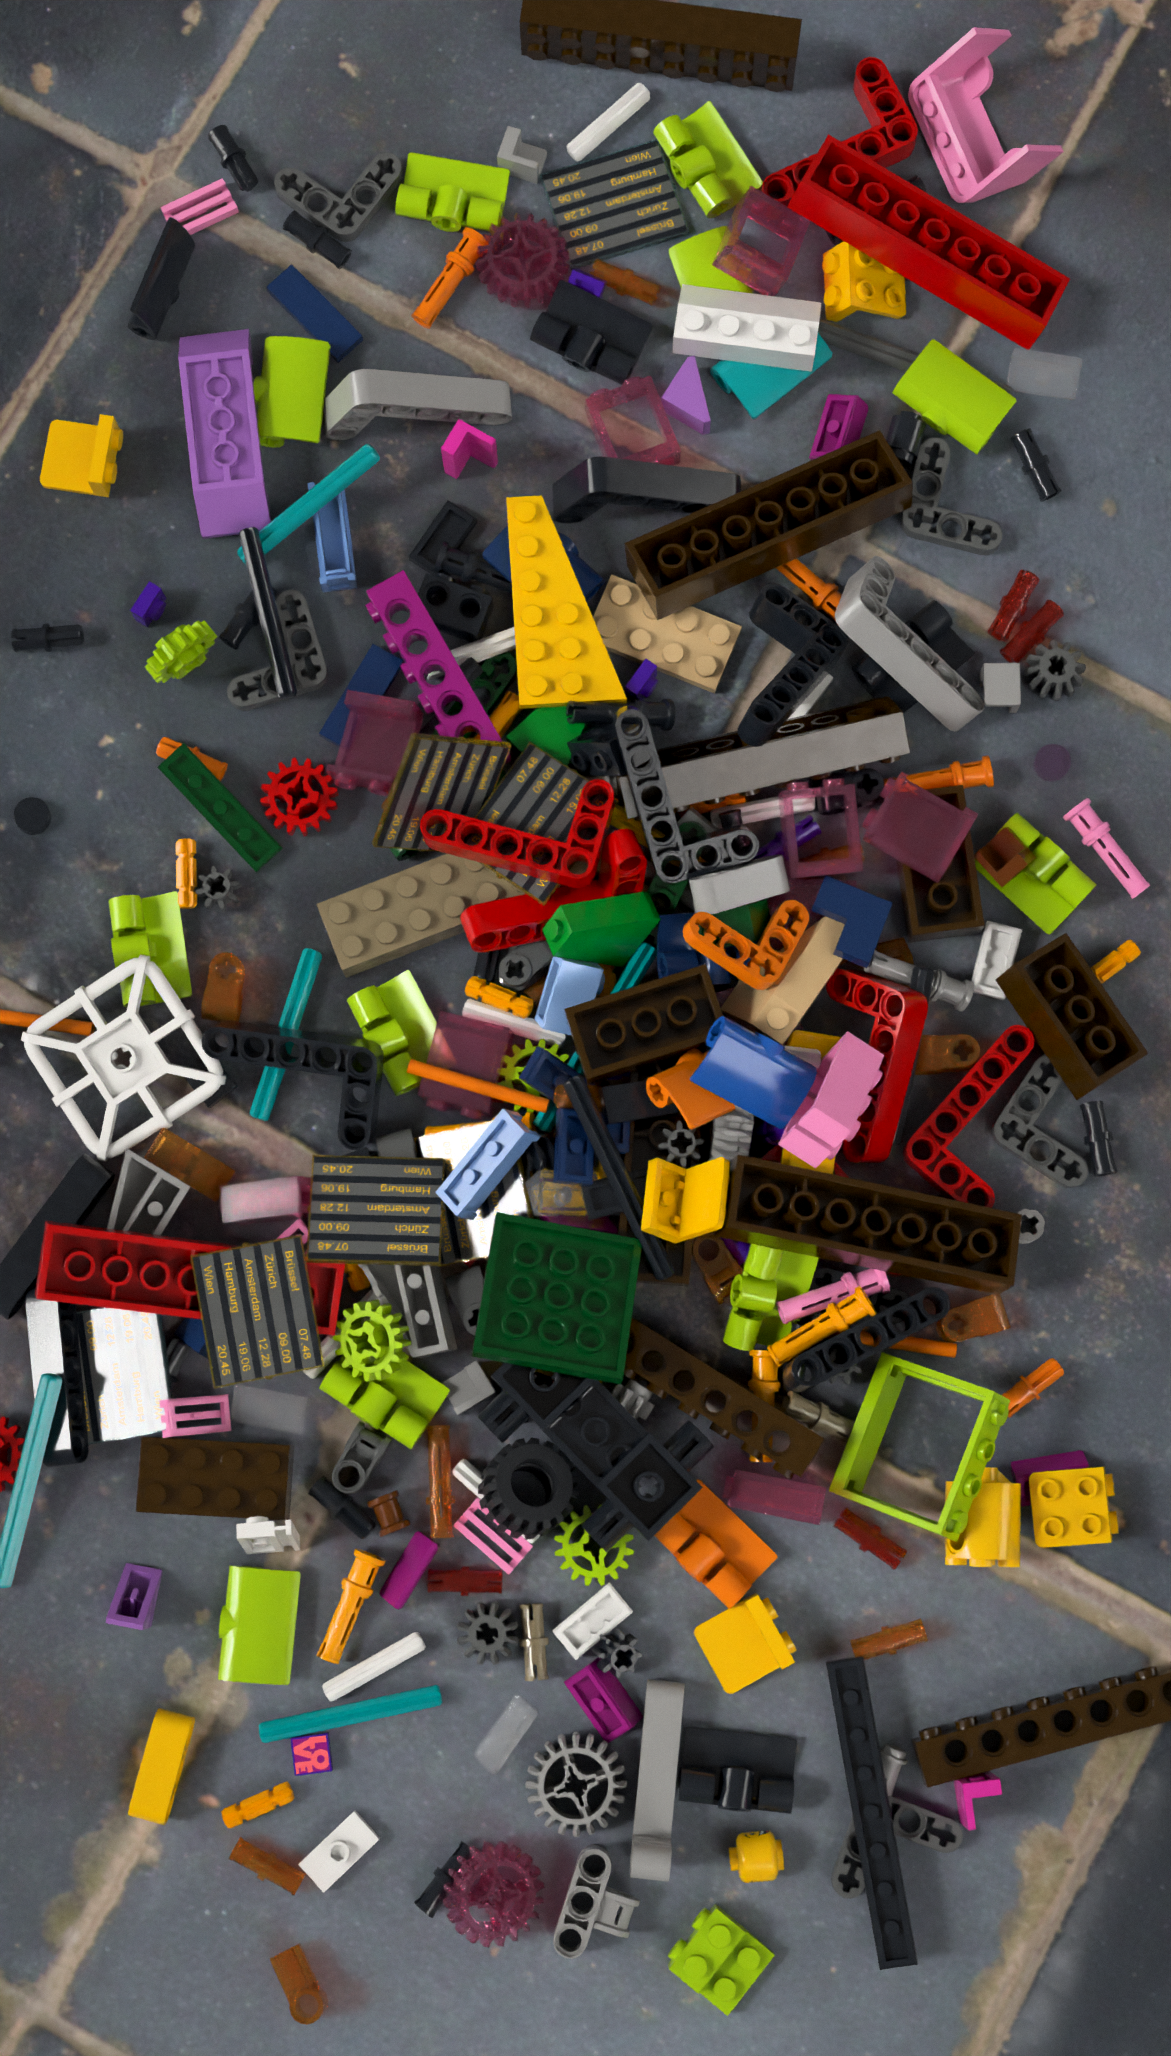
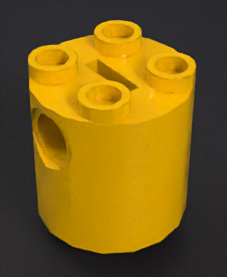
[945,1467,1021,1567]

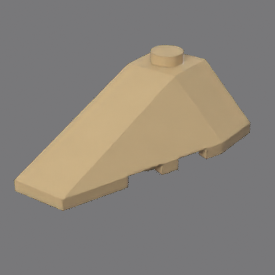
[721,916,845,1045]

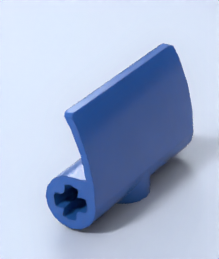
[690,1016,817,1129]

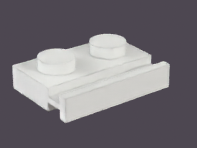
[236,1516,300,1554]

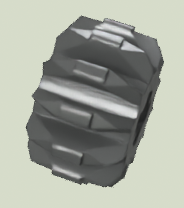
[1024,639,1086,702]
[457,1601,519,1665]

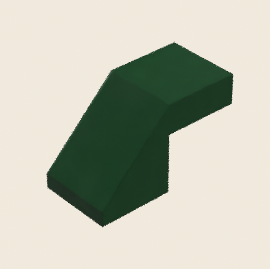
[698,899,770,948]

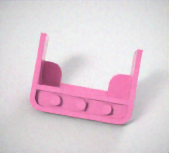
[908,27,1064,203]

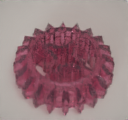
[476,213,569,308]
[443,1841,545,1948]

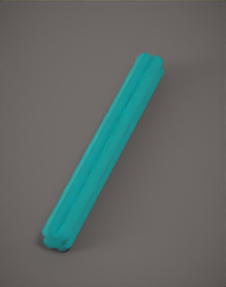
[237,444,380,564]
[250,948,322,1121]
[259,1685,442,1743]

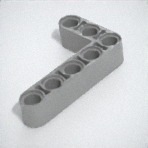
[323,369,512,440]
[835,556,984,732]
[630,1679,685,1882]

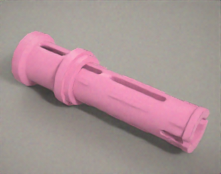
[1063,798,1150,899]
[776,1268,890,1324]

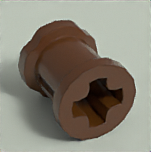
[367,1490,411,1537]

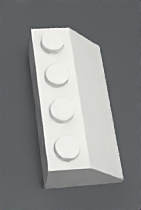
[673,284,821,372]

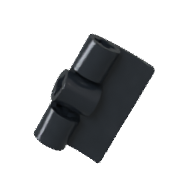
[127,217,195,340]
[530,280,653,386]
[852,600,975,714]
[678,1727,797,1814]

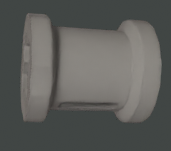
[1017,1209,1045,1244]

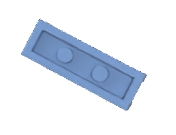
[307,482,358,593]
[436,1108,541,1220]

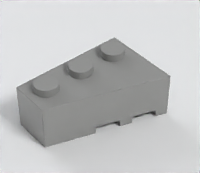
[107,1148,190,1235]
[357,1262,457,1358]

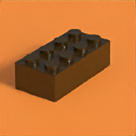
[887,785,985,943]
[995,933,1149,1100]
[564,964,723,1085]
[136,1437,295,1521]

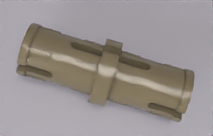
[780,1391,855,1443]
[519,1603,549,1681]

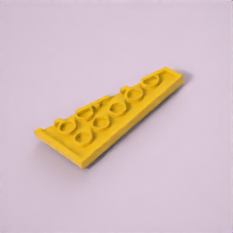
[506,495,627,709]

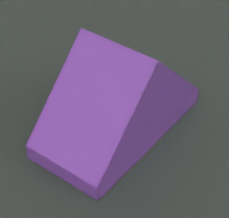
[661,356,711,435]
[106,1563,162,1630]

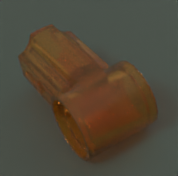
[270,1943,328,2025]

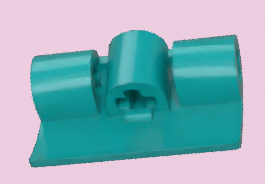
[710,333,833,420]

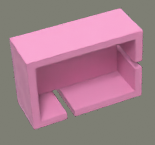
[778,1031,884,1169]

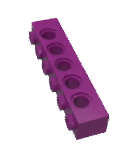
[365,570,511,766]

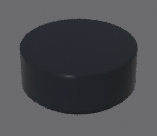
[14,797,51,835]

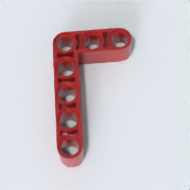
[760,57,918,217]
[420,779,615,888]
[460,828,647,953]
[826,969,928,1163]
[903,1025,1034,1208]

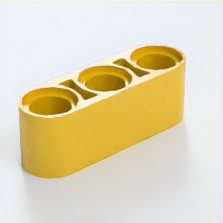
[128,1708,195,1825]

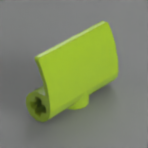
[653,101,763,219]
[395,152,510,233]
[669,226,755,294]
[253,336,331,448]
[892,339,1017,455]
[975,812,1097,935]
[108,891,192,1007]
[347,970,457,1096]
[723,1244,819,1351]
[319,1354,450,1449]
[218,1565,301,1685]

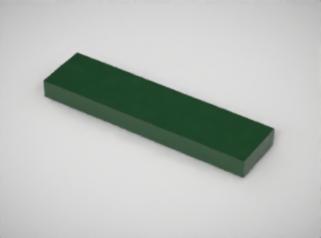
[157,743,283,873]

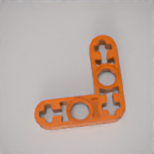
[683,900,809,990]

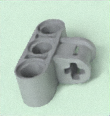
[689,854,790,914]
[553,1844,641,1959]

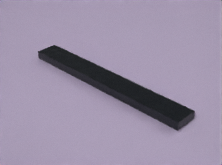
[826,1655,918,1970]

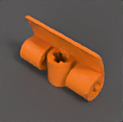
[646,1048,735,1130]
[654,1479,778,1609]

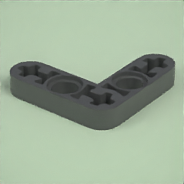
[274,152,403,242]
[901,437,1003,555]
[227,590,328,711]
[992,1054,1088,1188]
[831,1795,963,1899]

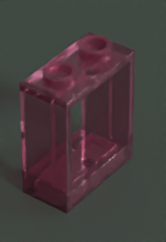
[712,186,810,296]
[585,375,681,465]
[778,778,863,879]

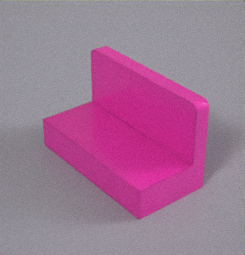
[441,419,498,479]
[954,1771,1002,1830]

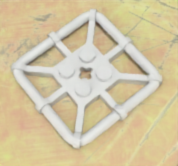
[21,955,226,1161]

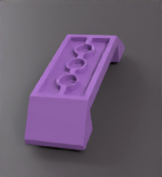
[178,329,271,539]

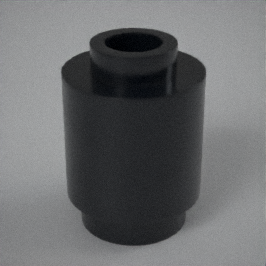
[886,411,926,467]

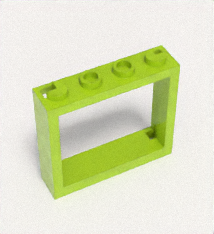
[829,1352,1010,1542]

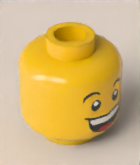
[729,1831,784,1883]

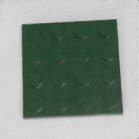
[472,1212,642,1384]

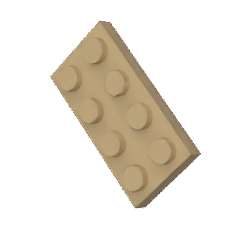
[593,574,742,694]

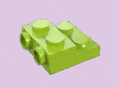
[667,1904,775,2016]

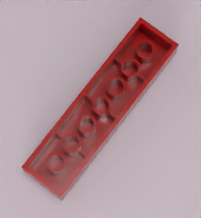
[787,134,1070,351]
[35,1221,345,1336]

